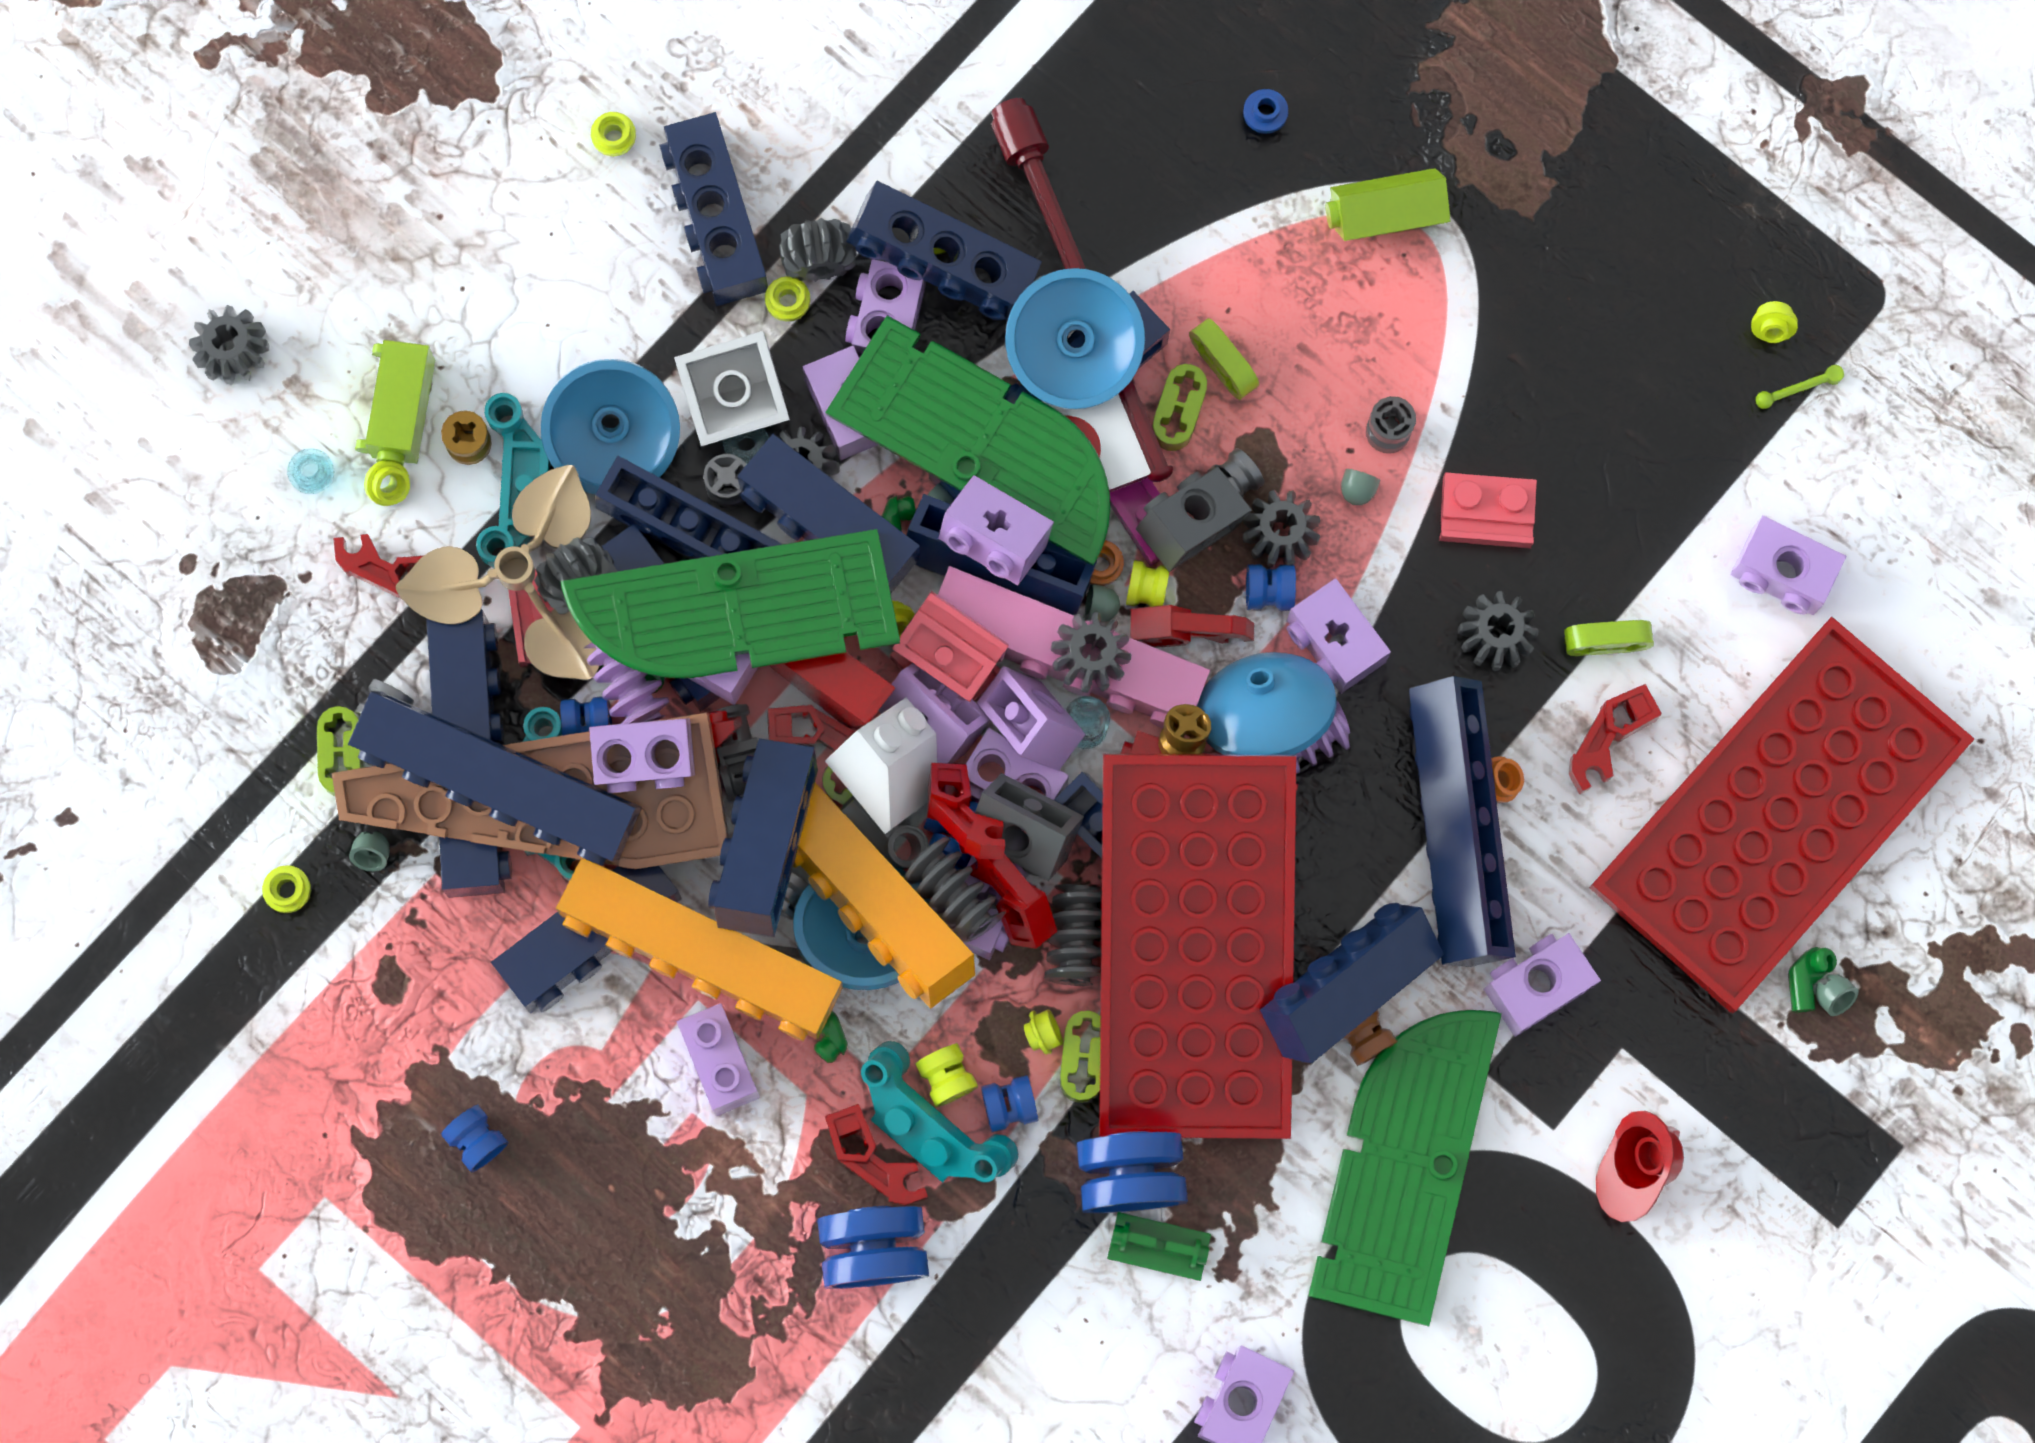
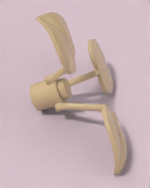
[396,465,600,680]

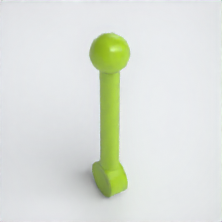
[1756,365,1844,409]

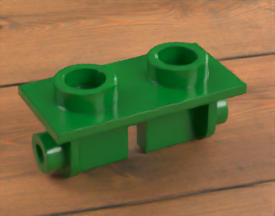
[1107,1212,1211,1281]

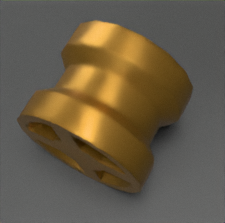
[441,410,492,465]
[1158,704,1211,754]

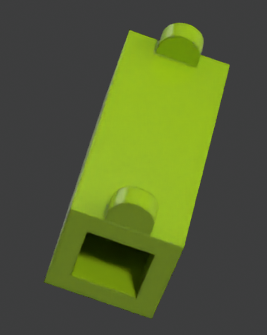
[1325,168,1451,241]
[355,340,435,466]

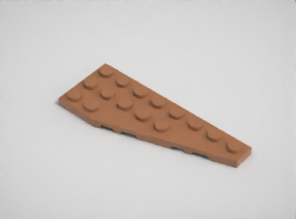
[332,712,729,869]

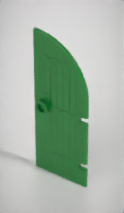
[825,315,1110,566]
[561,529,900,678]
[1308,1010,1502,1327]

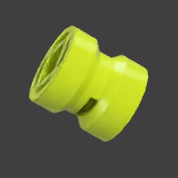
[915,1043,978,1107]

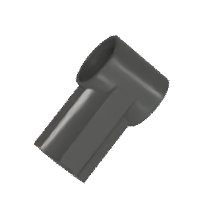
[840,795,929,870]

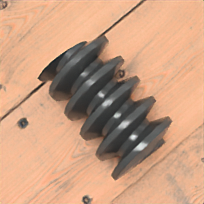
[905,836,1005,943]
[1044,884,1102,986]

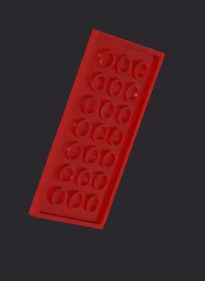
[1589,616,1975,1014]
[1099,754,1296,1139]

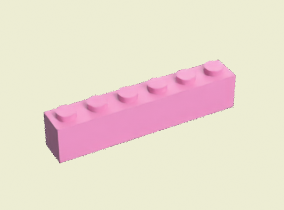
[938,566,1210,729]

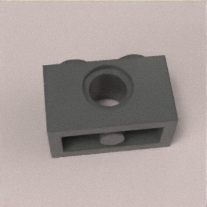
[1135,467,1251,572]
[975,773,1084,881]

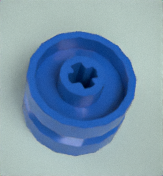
[1077,1131,1188,1213]
[817,1206,929,1289]

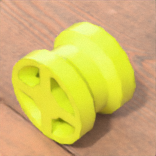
[1126,560,1169,607]

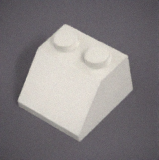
[674,331,790,446]
[825,697,937,834]

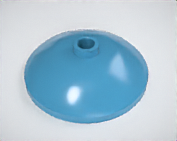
[1005,268,1145,409]
[541,359,680,495]
[1197,652,1337,755]
[793,868,931,990]

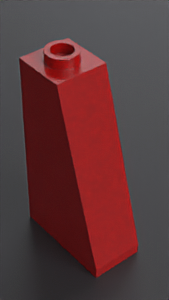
[769,652,895,728]

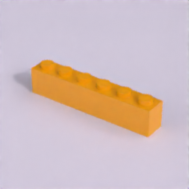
[793,783,975,1009]
[556,858,843,1041]

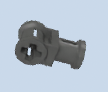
[716,704,758,803]

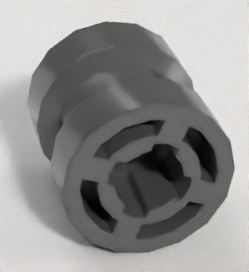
[1366,396,1416,453]

